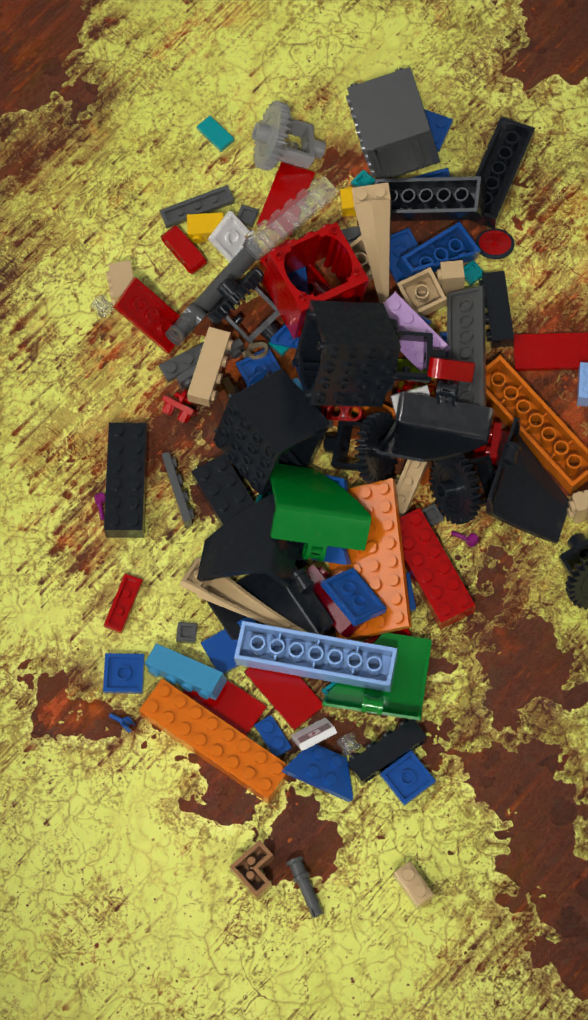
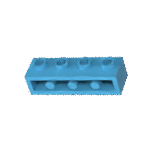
[145,643,227,701]

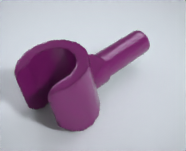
[94,492,105,520]
[451,531,479,547]

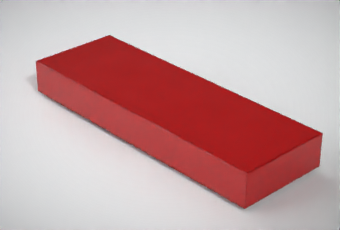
[103,573,143,633]

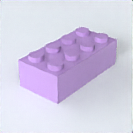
[384,292,450,373]

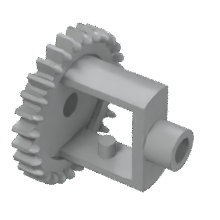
[252,100,326,171]

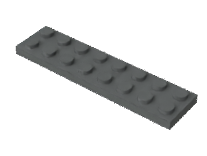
[447,285,486,406]

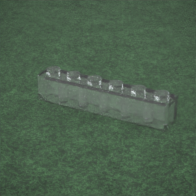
[243,176,339,261]

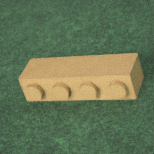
[187,327,234,407]

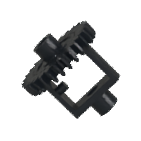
[207,267,280,344]
[387,318,446,391]
[323,411,398,484]
[429,454,498,525]
[559,533,588,610]

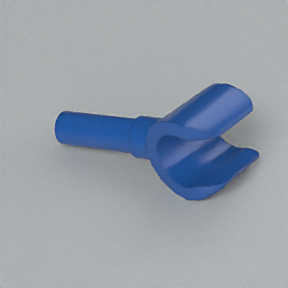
[109,713,136,733]

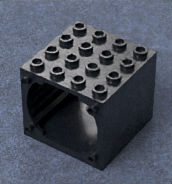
[292,300,401,407]
[213,368,331,496]

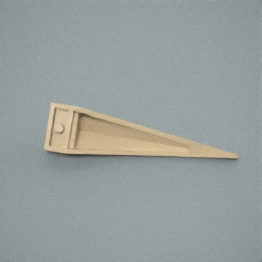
[352,182,391,303]
[180,557,309,633]

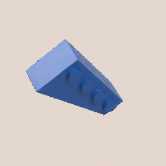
[396,222,481,279]

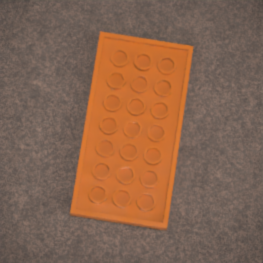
[329,478,412,640]

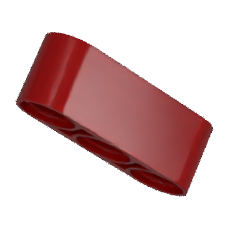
[160,225,207,275]
[427,357,476,382]
[315,405,366,421]

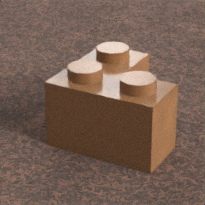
[229,840,274,901]

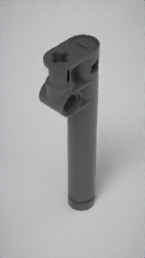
[165,242,261,346]

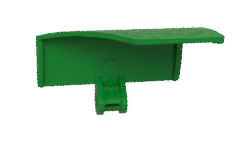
[270,464,371,562]
[322,633,432,721]

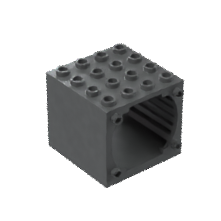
[346,67,440,179]

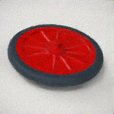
[476,229,515,259]

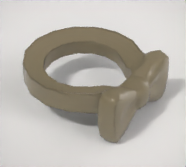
[242,341,269,359]

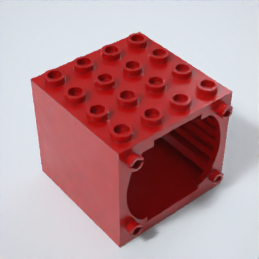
[262,222,369,339]

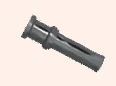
[286,856,324,918]

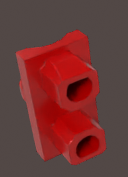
[162,390,198,424]

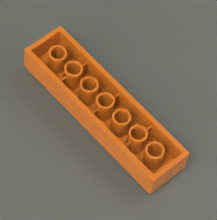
[486,355,588,495]
[139,679,289,804]

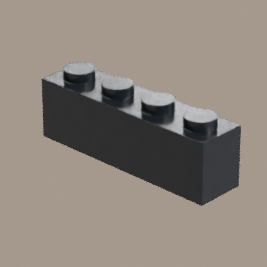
[479,271,514,348]
[348,719,427,786]

